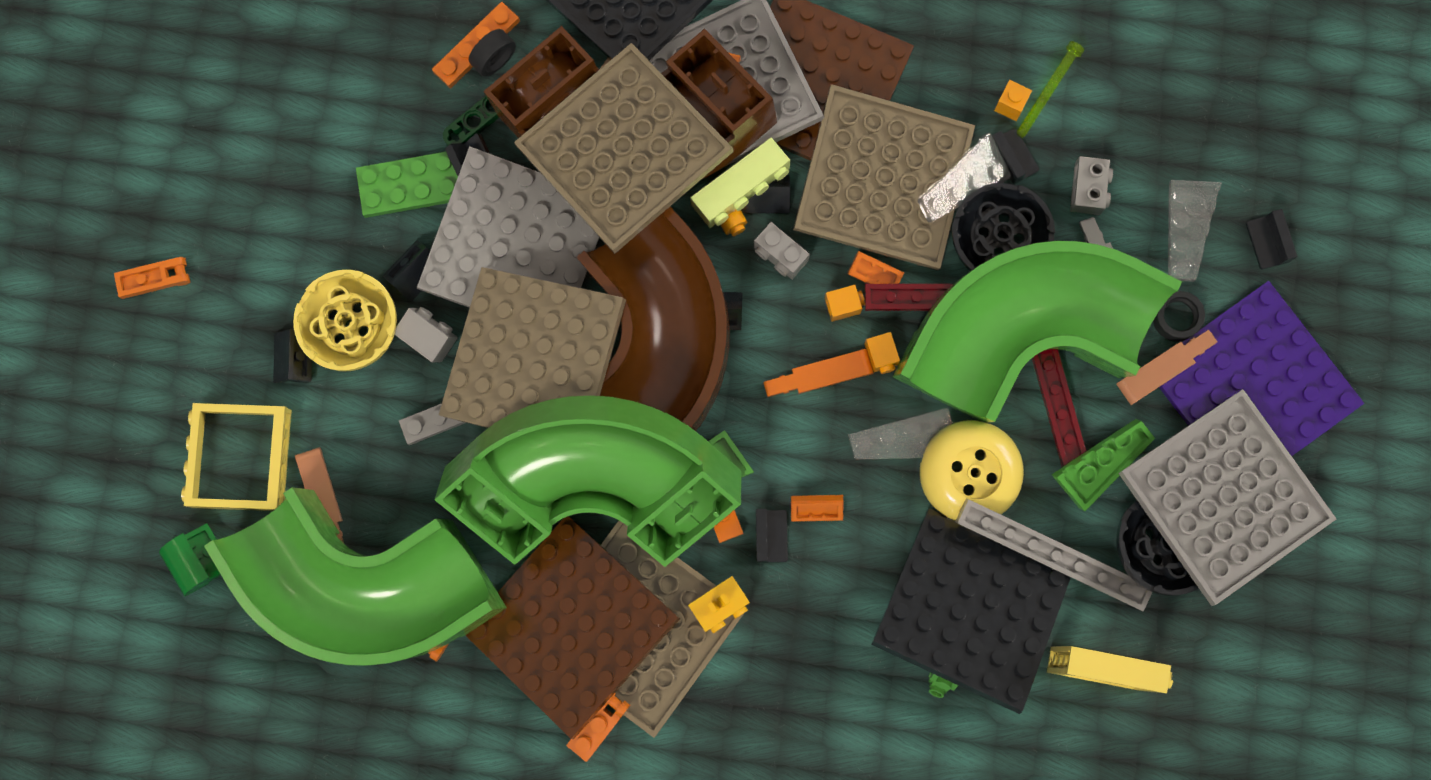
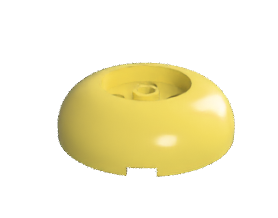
[293,270,397,371]
[920,420,1024,521]

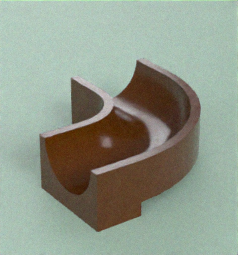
[483,26,777,179]
[577,206,730,431]

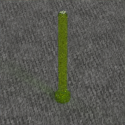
[1017,41,1084,138]

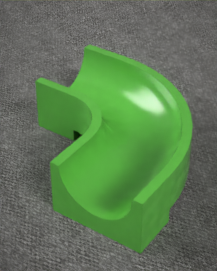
[892,241,1182,423]
[434,395,741,567]
[204,487,507,665]

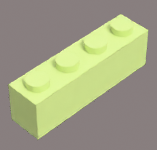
[690,137,790,228]

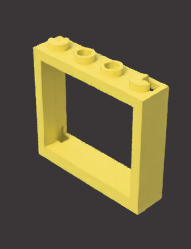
[181,403,292,511]
[1047,646,1173,693]

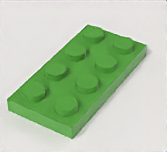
[356,152,458,218]

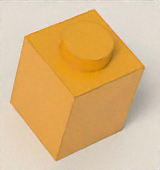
[994,80,1032,122]
[824,285,865,322]
[864,332,900,374]

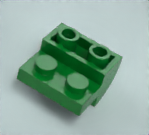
[159,523,221,597]

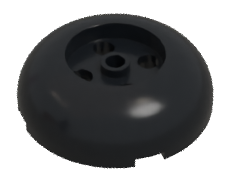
[952,182,1055,271]
[1116,500,1199,596]

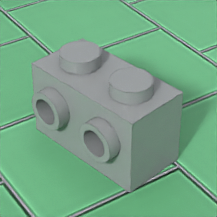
[1070,156,1113,215]
[754,222,810,280]
[394,307,458,362]

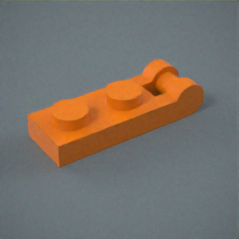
[114,257,190,299]
[566,693,631,762]

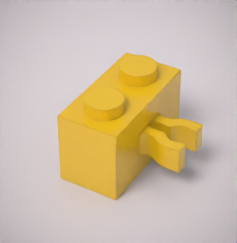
[688,576,750,633]

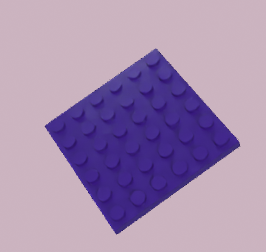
[1159,281,1365,456]

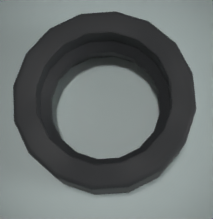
[468,29,516,77]
[1153,291,1205,342]

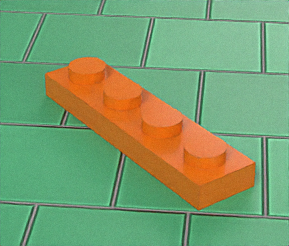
[432,2,520,89]

